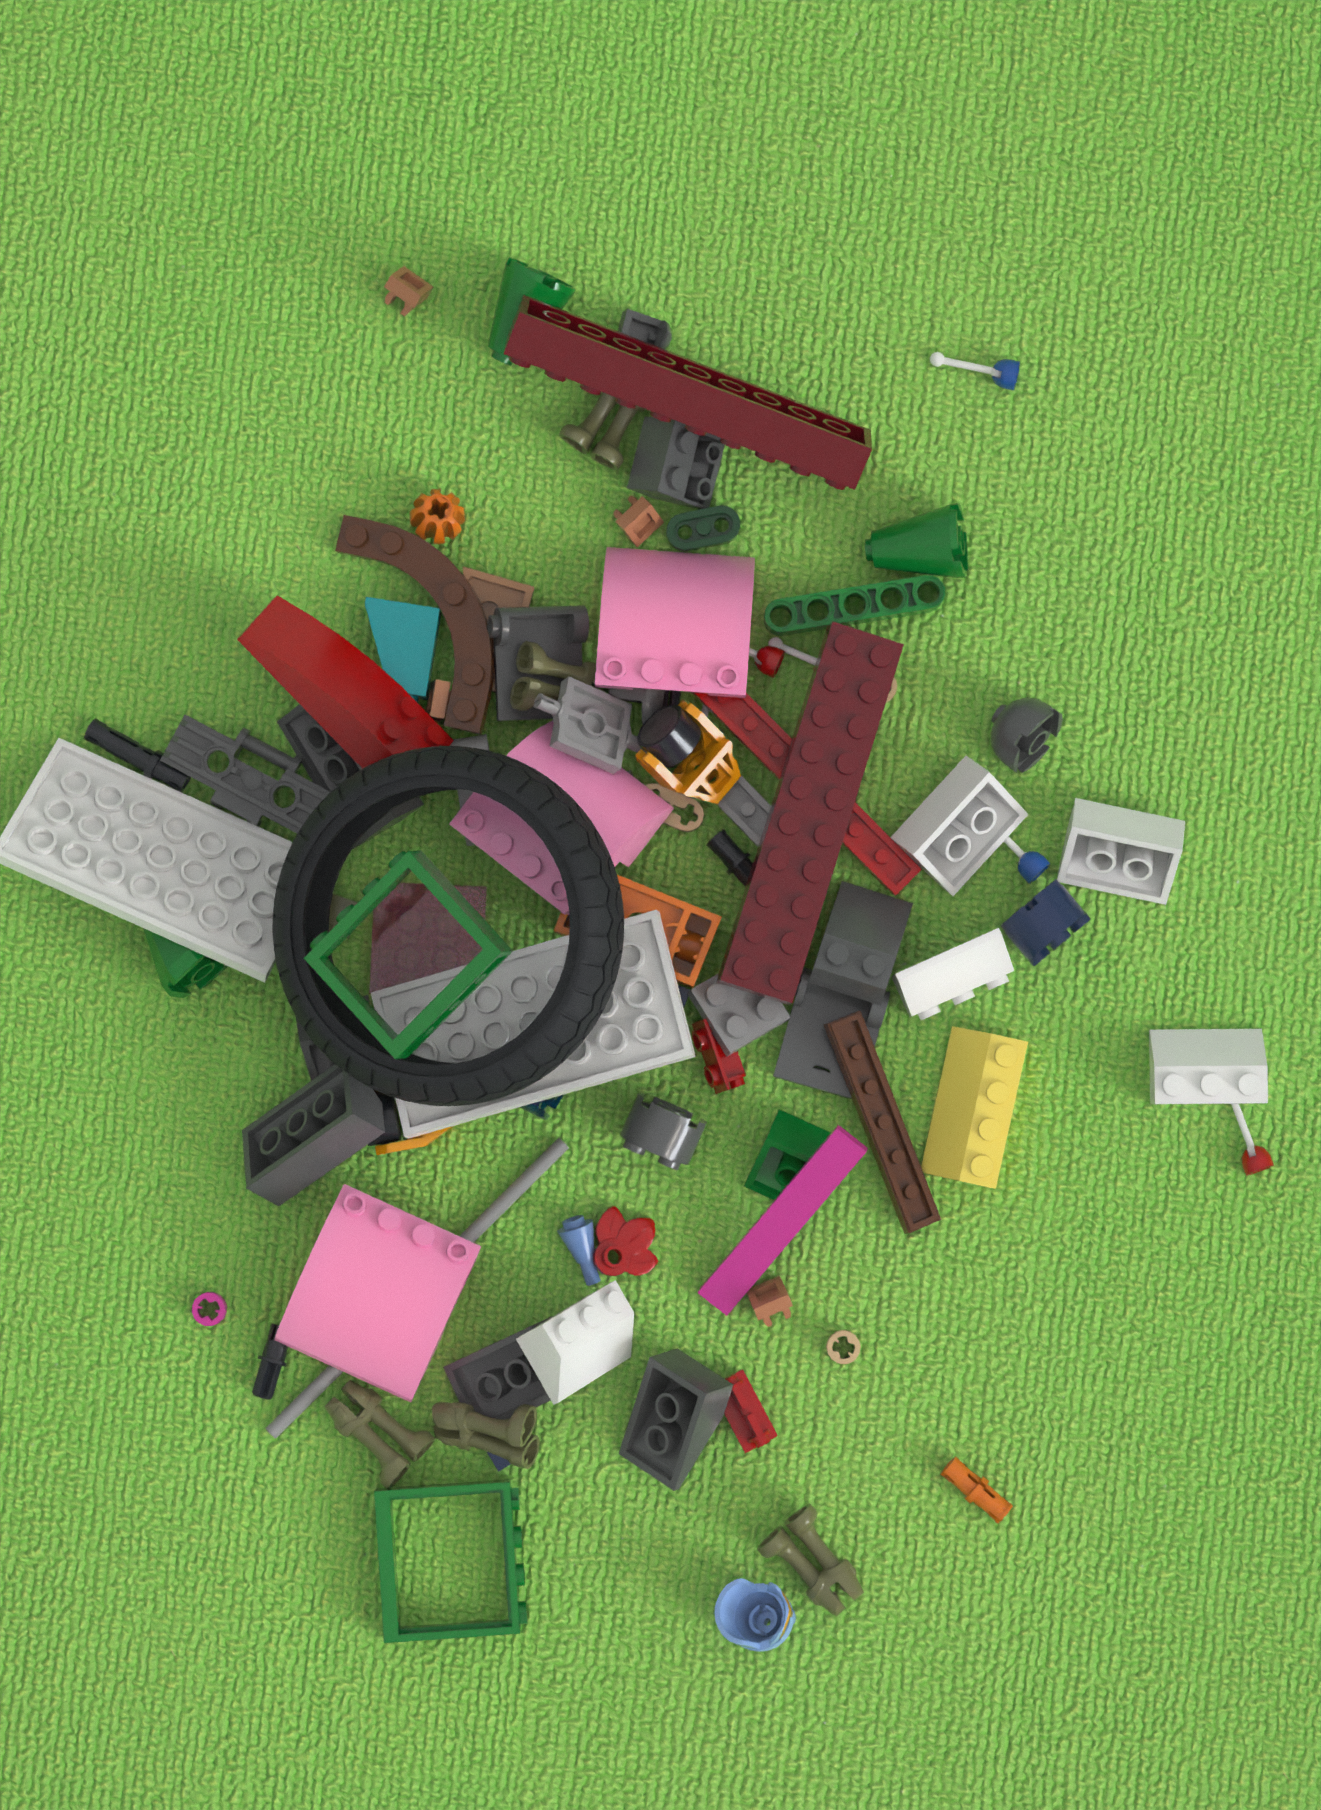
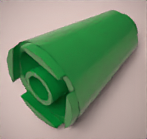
[488,257,576,366]
[865,503,968,578]

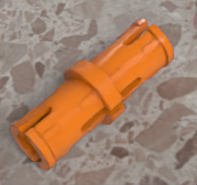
[940,1456,1013,1524]

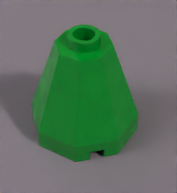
[143,928,228,998]

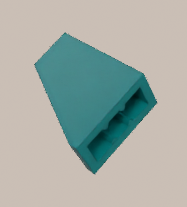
[365,597,442,703]

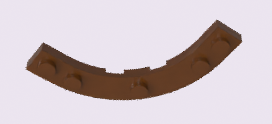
[335,515,494,735]

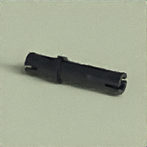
[84,718,191,792]

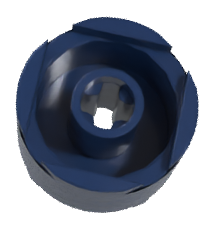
[1001,879,1091,967]

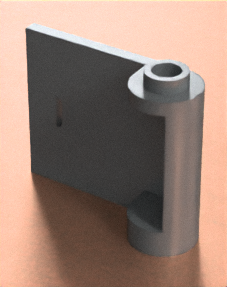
[487,605,589,721]
[773,967,890,1099]

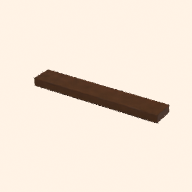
[823,1010,941,1234]

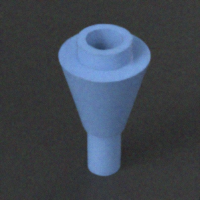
[557,1215,601,1286]

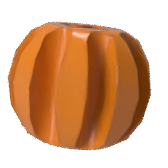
[410,488,465,544]

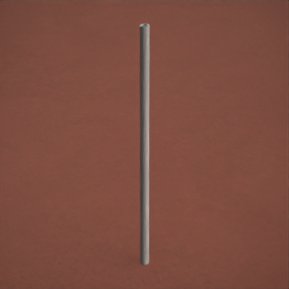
[266,1138,569,1439]

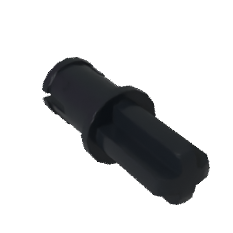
[706,829,753,887]
[252,1323,288,1400]

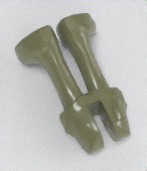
[559,392,646,470]
[510,641,600,711]
[325,1380,436,1489]
[432,1402,540,1469]
[757,1504,864,1616]

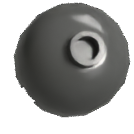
[991,697,1063,773]

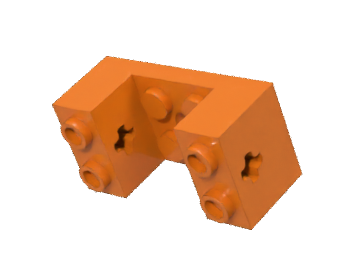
[554,875,722,988]

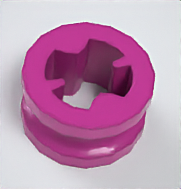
[192,1292,227,1326]

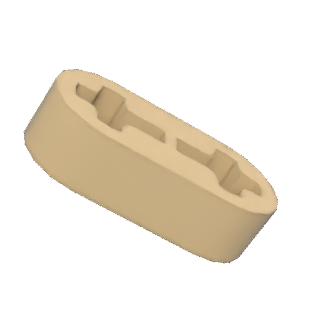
[645,783,704,832]

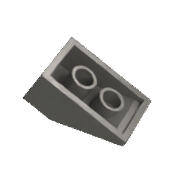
[809,881,913,1006]
[443,1316,552,1419]
[619,1348,733,1491]

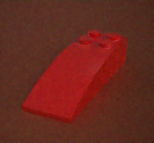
[237,595,454,769]

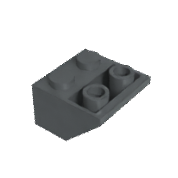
[627,416,725,510]

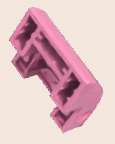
[595,547,755,698]
[449,721,674,915]
[274,1184,481,1403]

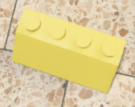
[921,1026,1028,1189]

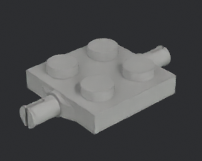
[534,676,646,774]

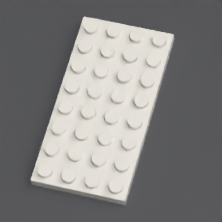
[0,738,292,983]
[371,910,696,1139]

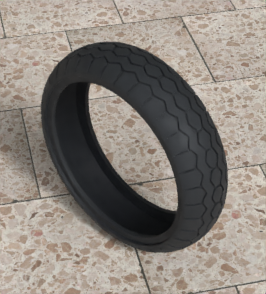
[272,746,624,1106]

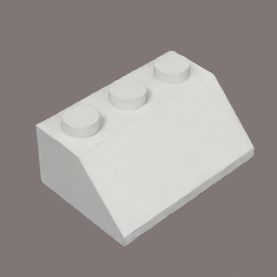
[890,756,1028,896]
[1057,798,1185,905]
[891,928,1014,1021]
[1149,1029,1268,1104]
[516,1280,634,1405]

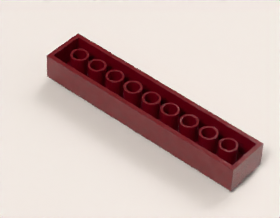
[503,295,872,490]
[716,621,904,1005]

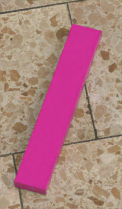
[698,1125,868,1316]

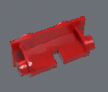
[692,1018,746,1094]
[724,1369,778,1453]

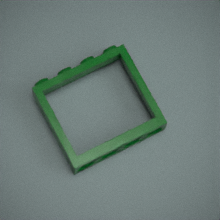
[304,850,513,1060]
[374,1479,528,1643]

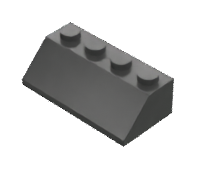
[277,704,424,849]
[242,1064,385,1206]

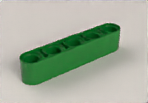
[764,575,945,636]

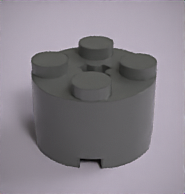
[620,1093,707,1170]

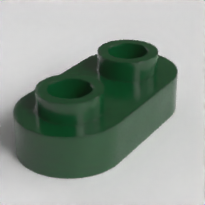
[666,505,740,552]

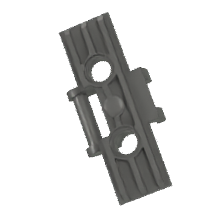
[160,715,330,834]

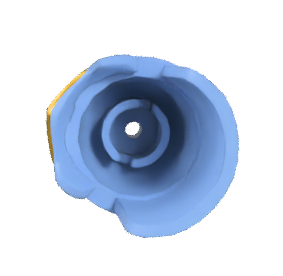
[714,1578,796,1652]

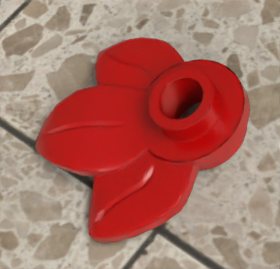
[593,1206,659,1276]

